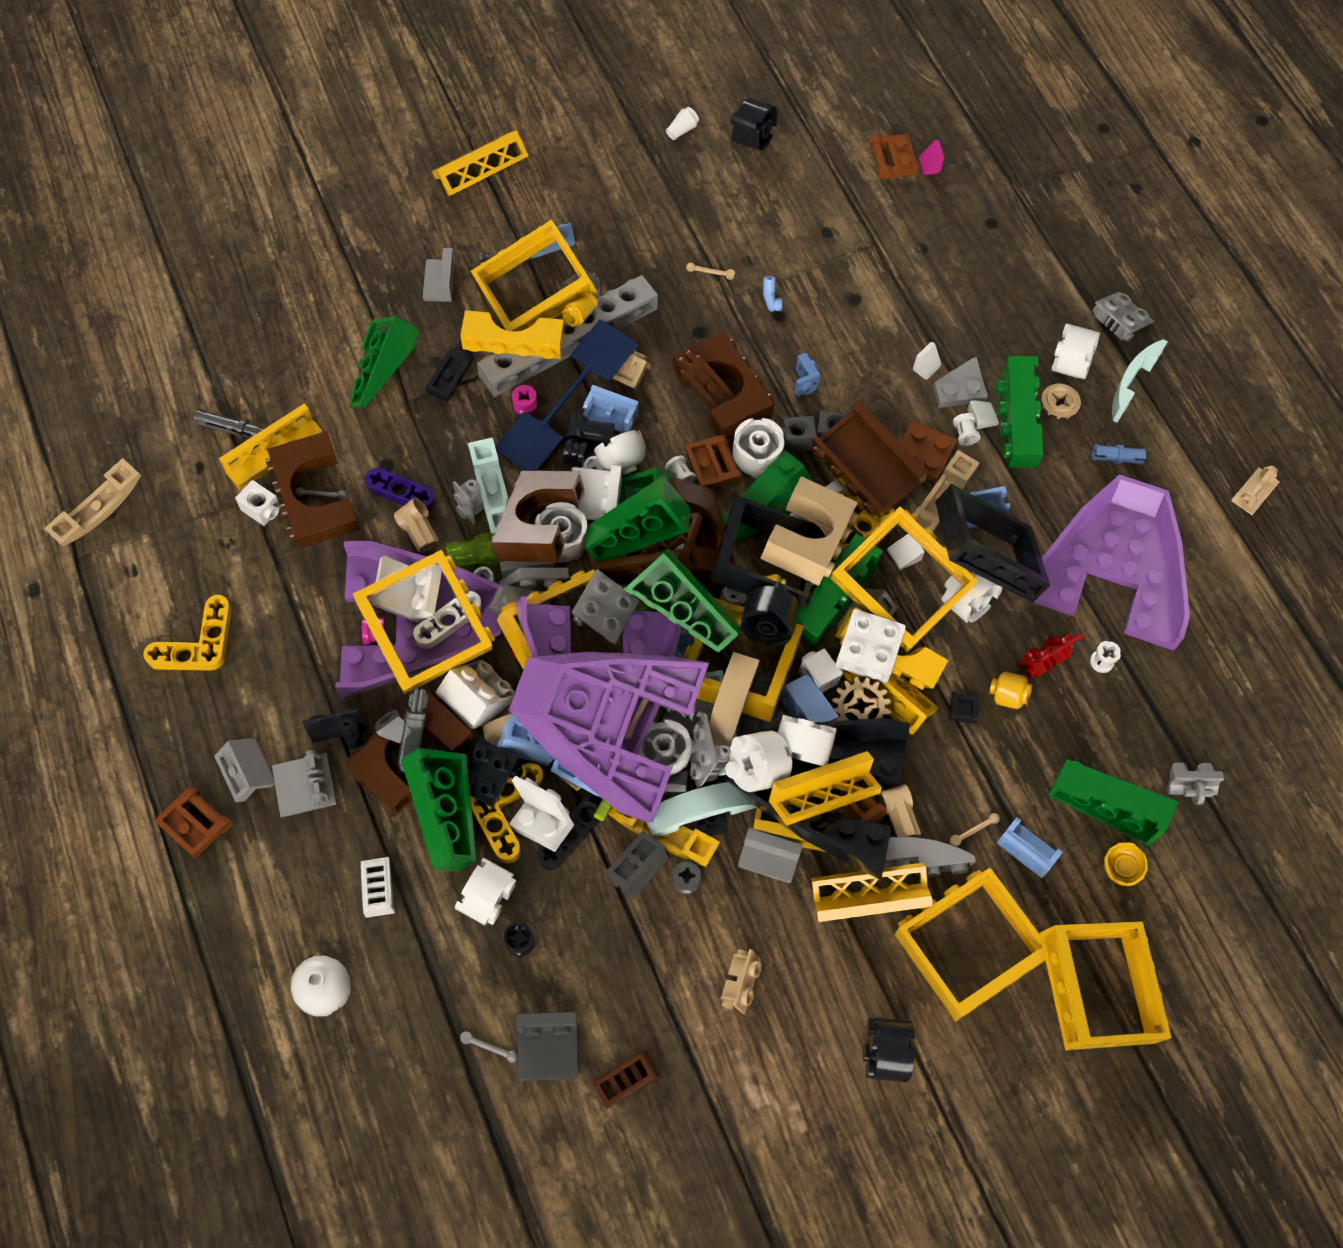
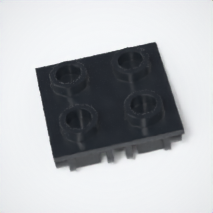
[302,708,367,749]
[467,737,523,808]

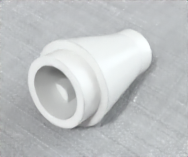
[666,107,699,140]

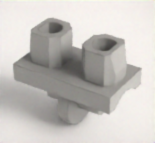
[1166,763,1224,805]

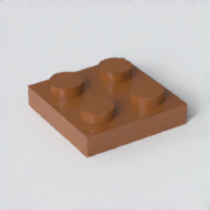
[900,421,957,483]

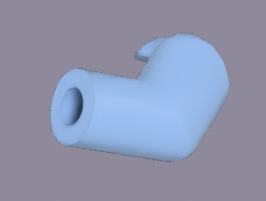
[763,276,783,312]

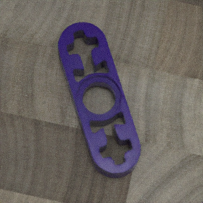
[365,468,435,512]

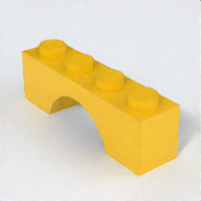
[460,310,565,359]
[835,607,948,690]

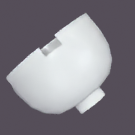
[594,430,646,476]
[638,720,692,776]
[291,956,351,1016]

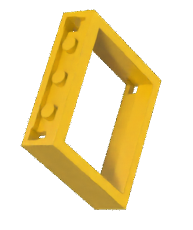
[471,220,597,332]
[830,507,978,653]
[353,550,494,694]
[496,570,620,670]
[684,598,804,722]
[894,868,1046,1022]
[1040,922,1172,1050]

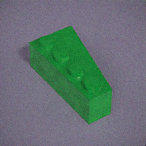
[995,356,1043,468]
[585,475,691,561]
[797,533,882,648]
[624,548,742,653]
[401,748,476,871]
[1048,759,1178,846]

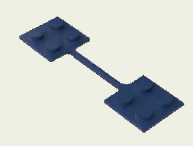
[495,319,639,471]

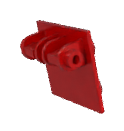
[1016,633,1084,678]

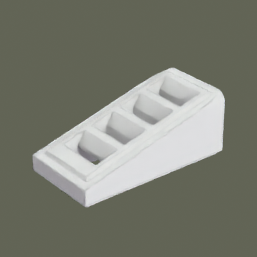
[361,857,395,918]

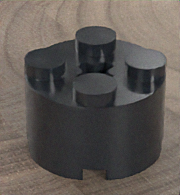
[730,96,778,151]
[741,583,801,646]
[863,1018,915,1082]

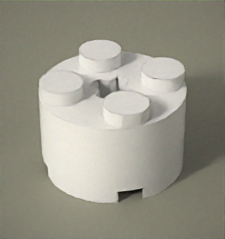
[1051,323,1100,379]
[732,418,784,479]
[535,502,587,563]
[941,572,1003,623]
[778,715,837,766]
[725,731,792,792]
[455,858,516,925]

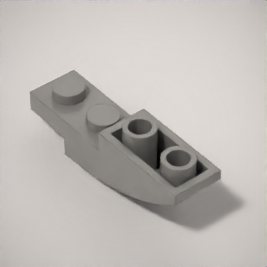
[858,837,976,878]

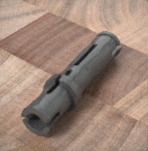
[194,409,267,440]

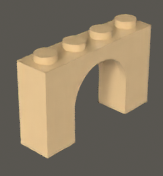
[760,476,858,586]

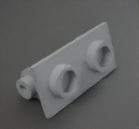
[453,479,483,525]

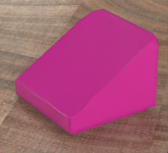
[919,140,944,175]

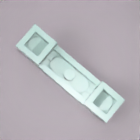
[1112,339,1168,423]
[468,437,508,535]
[646,782,757,838]

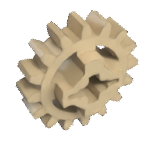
[833,677,892,721]

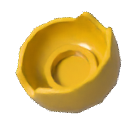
[1104,842,1148,886]

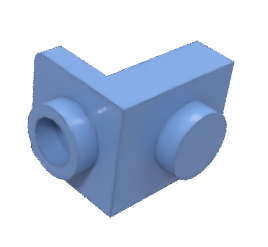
[794,353,820,397]

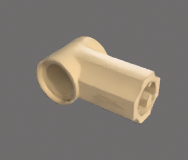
[394,498,439,553]
[878,784,921,838]

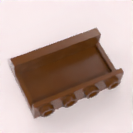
[812,400,927,519]

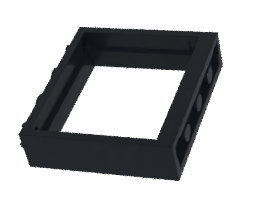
[935,484,1050,603]
[709,495,823,611]

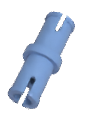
[1092,444,1146,465]

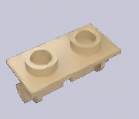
[1231,466,1280,515]
[721,949,761,1014]

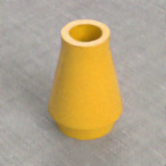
[562,294,598,327]

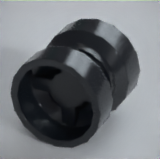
[504,922,534,957]

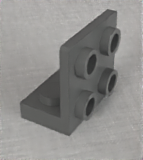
[516,1012,578,1081]

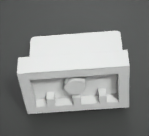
[572,465,623,521]
[372,556,442,623]
[835,609,906,684]
[509,776,574,852]

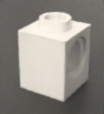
[235,480,280,526]
[798,648,843,693]

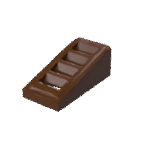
[592,1050,661,1109]

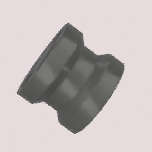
[672,861,701,895]

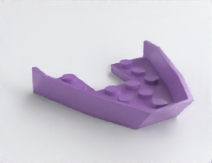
[1023,474,1190,651]
[335,541,502,699]
[514,596,681,755]
[509,652,709,822]

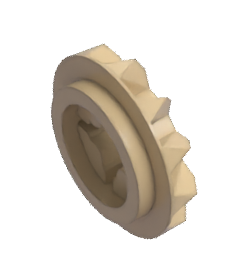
[1041,384,1081,419]

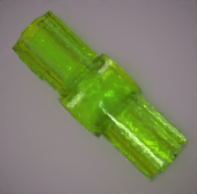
[446,533,499,567]

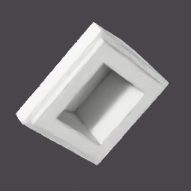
[913,342,941,380]
[967,400,999,430]
[887,534,924,570]

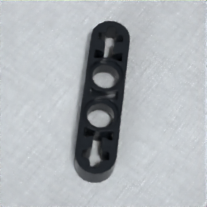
[537,792,612,870]

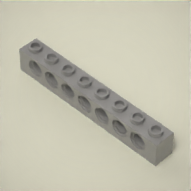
[477,275,658,397]

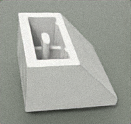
[435,660,515,729]

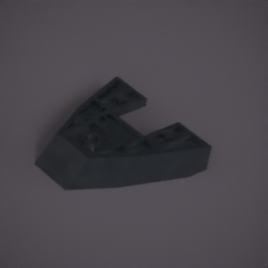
[726,718,910,880]

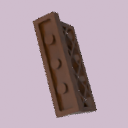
[591,512,702,584]

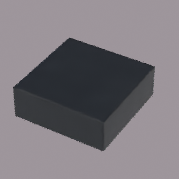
[949,692,979,724]

